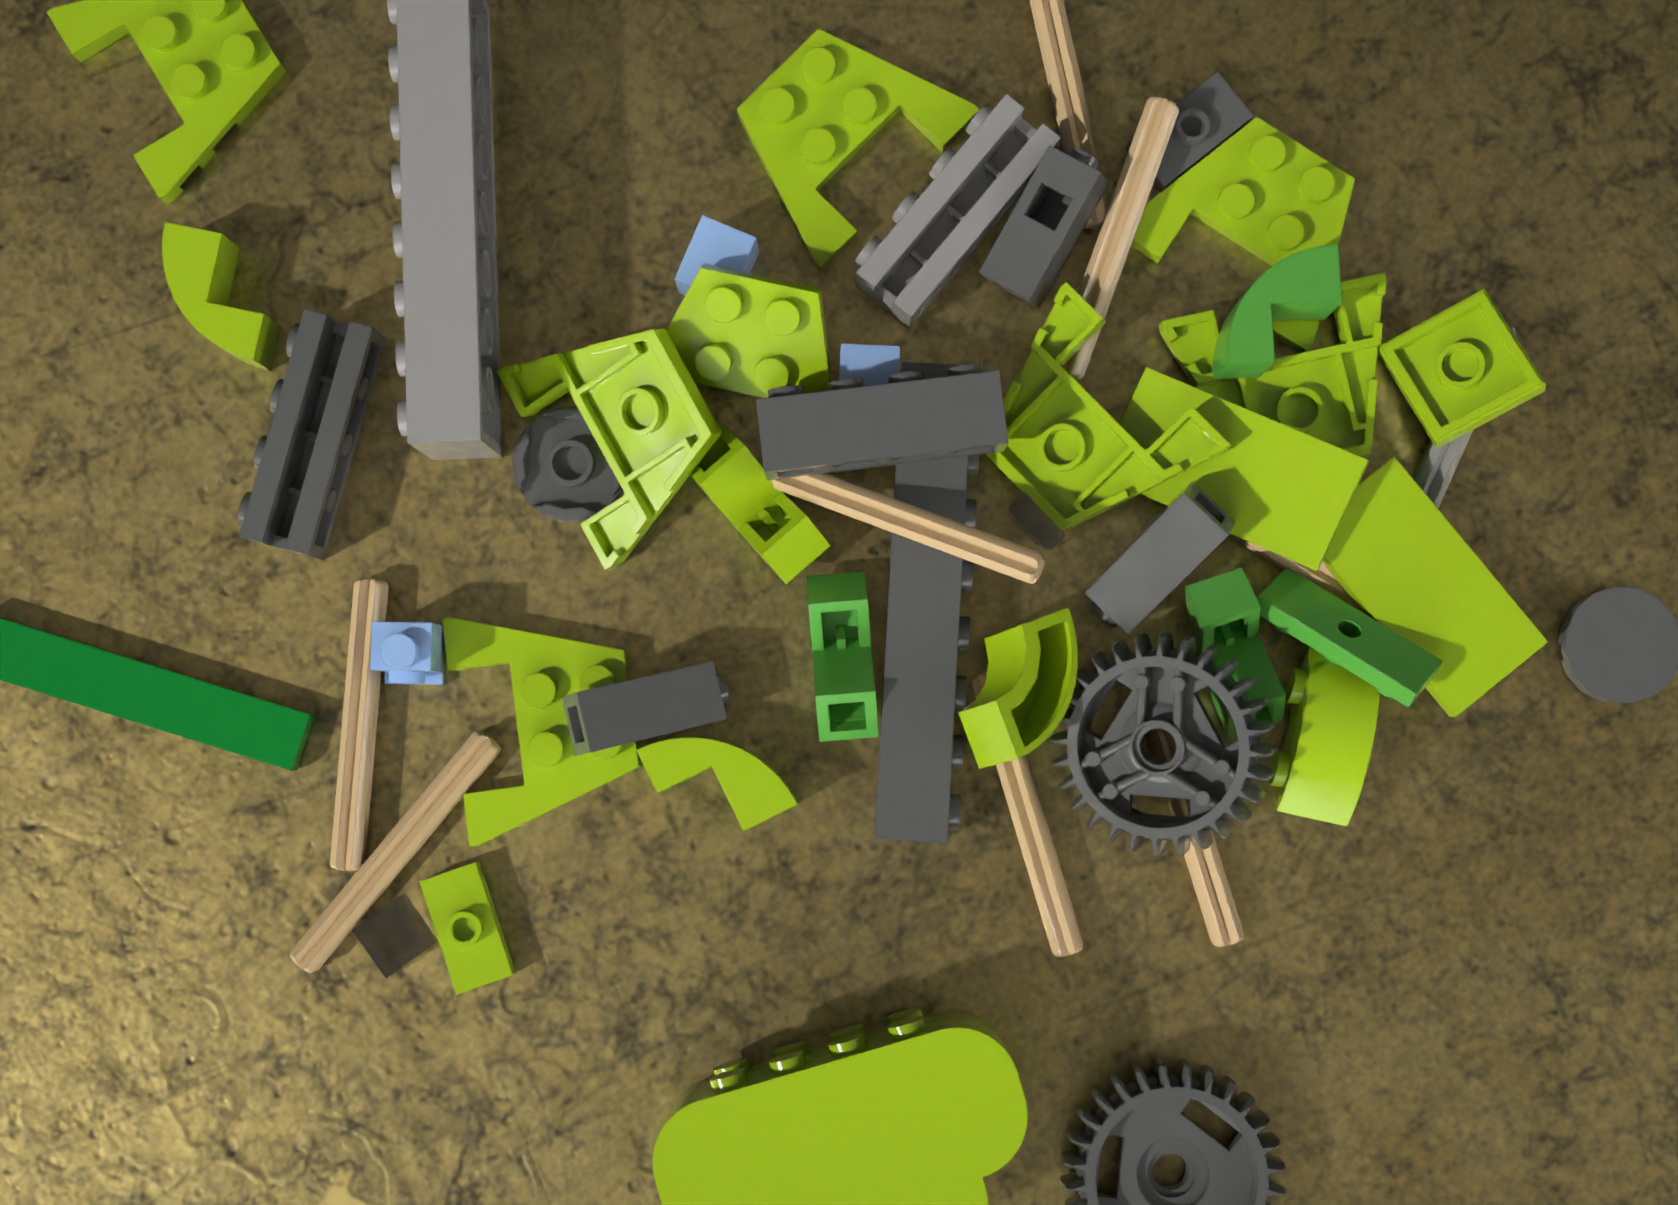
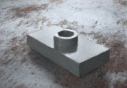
[1125,71,1254,192]

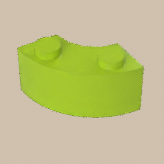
[958,607,1078,769]
[1268,647,1380,827]

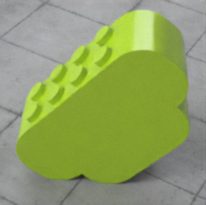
[652,1007,1028,1205]

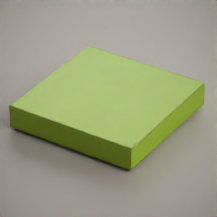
[1378,289,1546,449]

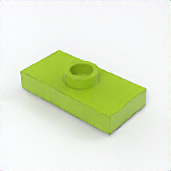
[419,861,516,995]

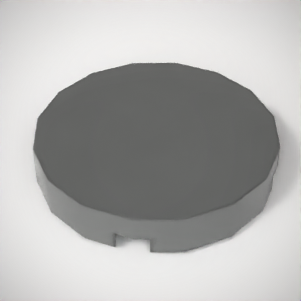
[512,406,624,523]
[1558,586,1678,704]

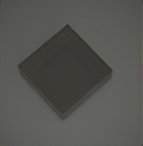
[1007,492,1066,552]
[352,893,438,978]

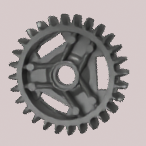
[1050,632,1277,856]
[1060,1059,1286,1205]

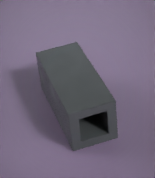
[979,145,1109,308]
[1085,481,1236,634]
[561,661,729,756]

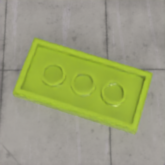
[1120,367,1369,571]
[1322,456,1548,717]

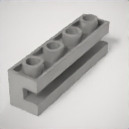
[855,94,1061,329]

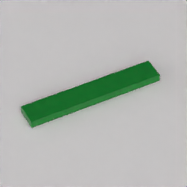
[0,617,315,771]

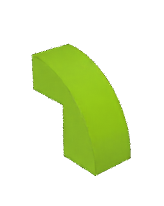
[162,222,281,371]
[690,423,831,584]
[637,738,799,831]

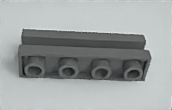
[237,309,386,560]
[756,364,1008,480]

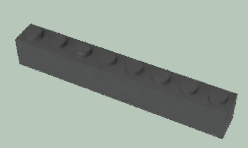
[874,362,979,843]

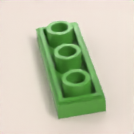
[1257,567,1443,708]

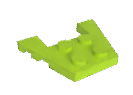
[46,0,287,205]
[737,28,980,272]
[1131,117,1355,353]
[666,263,840,475]
[1158,272,1387,458]
[986,282,1232,532]
[497,328,722,570]
[442,617,641,847]

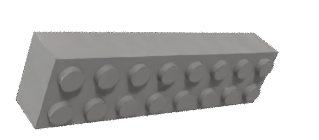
[387,0,503,461]

